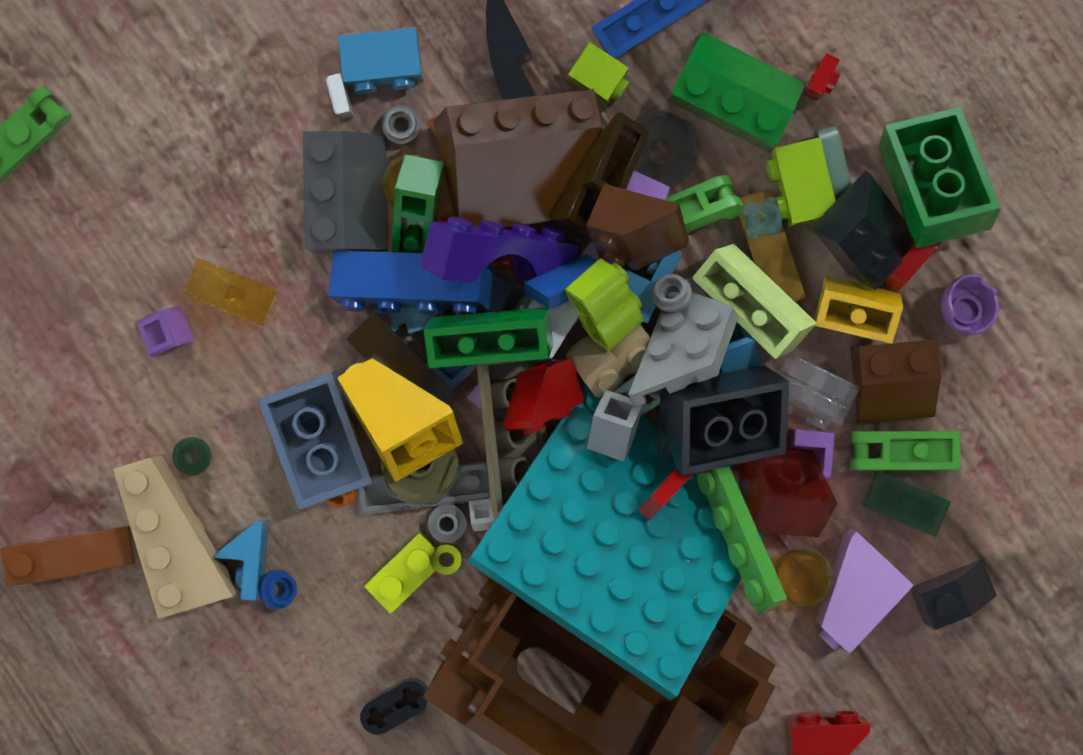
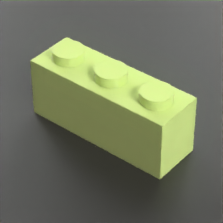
[692,244,817,359]

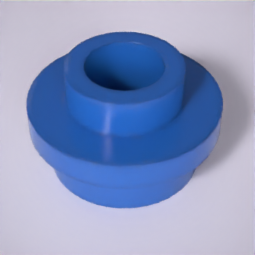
[259,570,297,609]

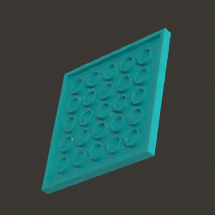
[467,383,779,700]

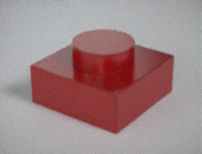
[803,53,841,101]

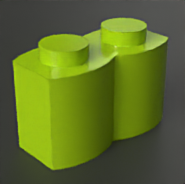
[565,258,643,352]

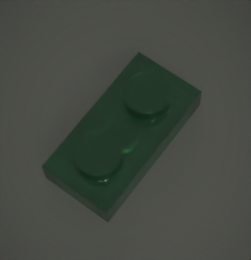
[862,470,951,537]

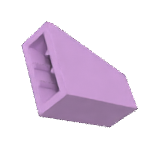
[815,528,914,653]

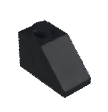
[910,559,997,630]

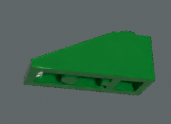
[391,154,444,253]

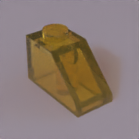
[183,258,278,326]

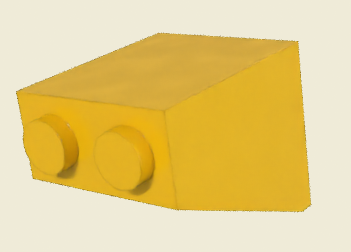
[337,358,463,483]

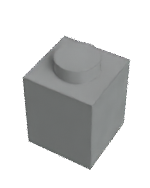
[587,390,643,461]

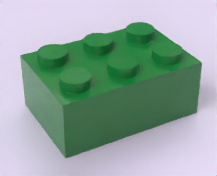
[878,106,1001,248]

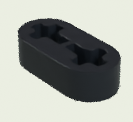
[360,678,428,735]

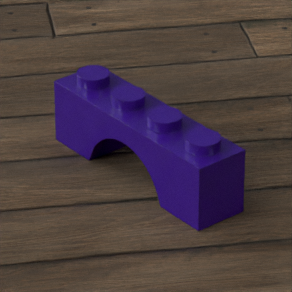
[420,217,579,283]

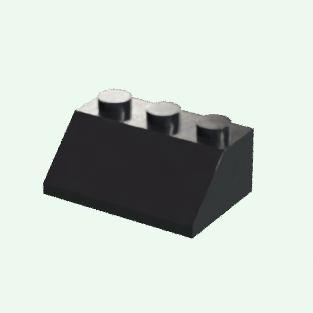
[660,365,789,476]

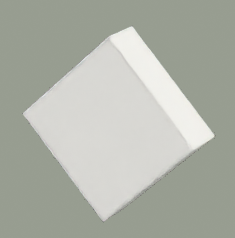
[326,73,354,120]

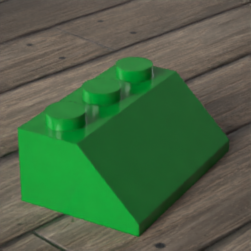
[668,32,805,153]

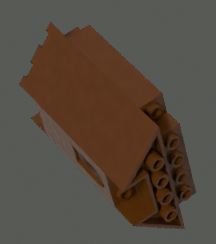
[423,577,776,755]

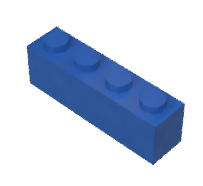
[328,251,494,315]

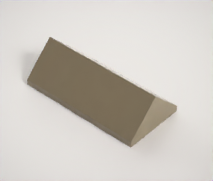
[477,359,547,517]

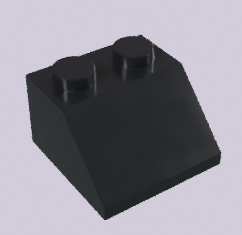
[811,170,905,290]

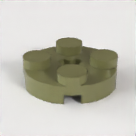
[381,449,460,505]

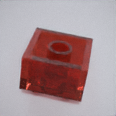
[739,447,838,537]

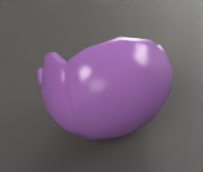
[939,274,999,336]

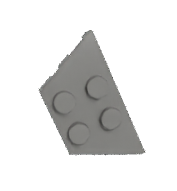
[628,292,738,406]

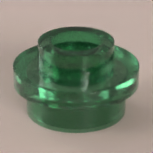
[172,437,212,475]

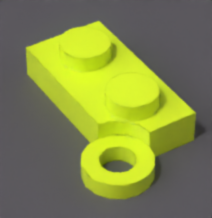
[364,532,462,614]

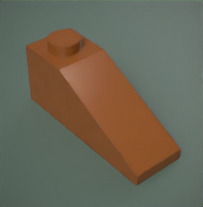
[1,526,135,587]

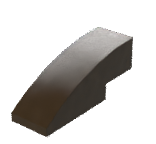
[551,112,650,238]
[346,312,458,405]

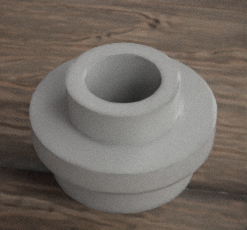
[382,105,421,145]
[652,274,692,313]
[428,504,467,543]

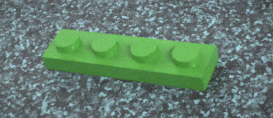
[696,466,787,615]

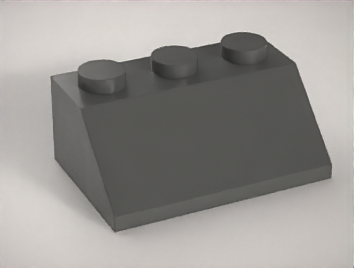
[303,131,389,253]

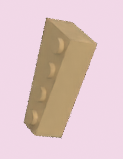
[113,455,241,619]

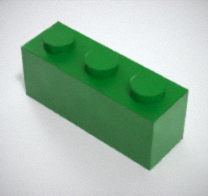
[423,308,553,368]

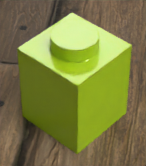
[568,42,630,107]

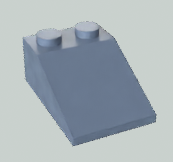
[258,369,373,510]

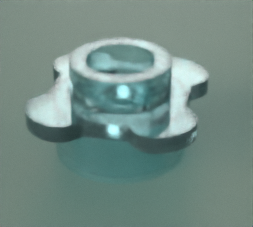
[742,197,782,239]

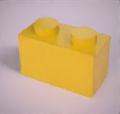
[815,276,903,344]

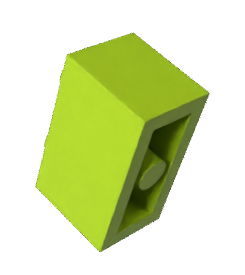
[766,137,836,228]

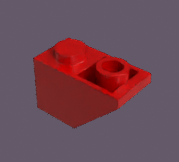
[503,357,584,434]
[786,711,870,755]

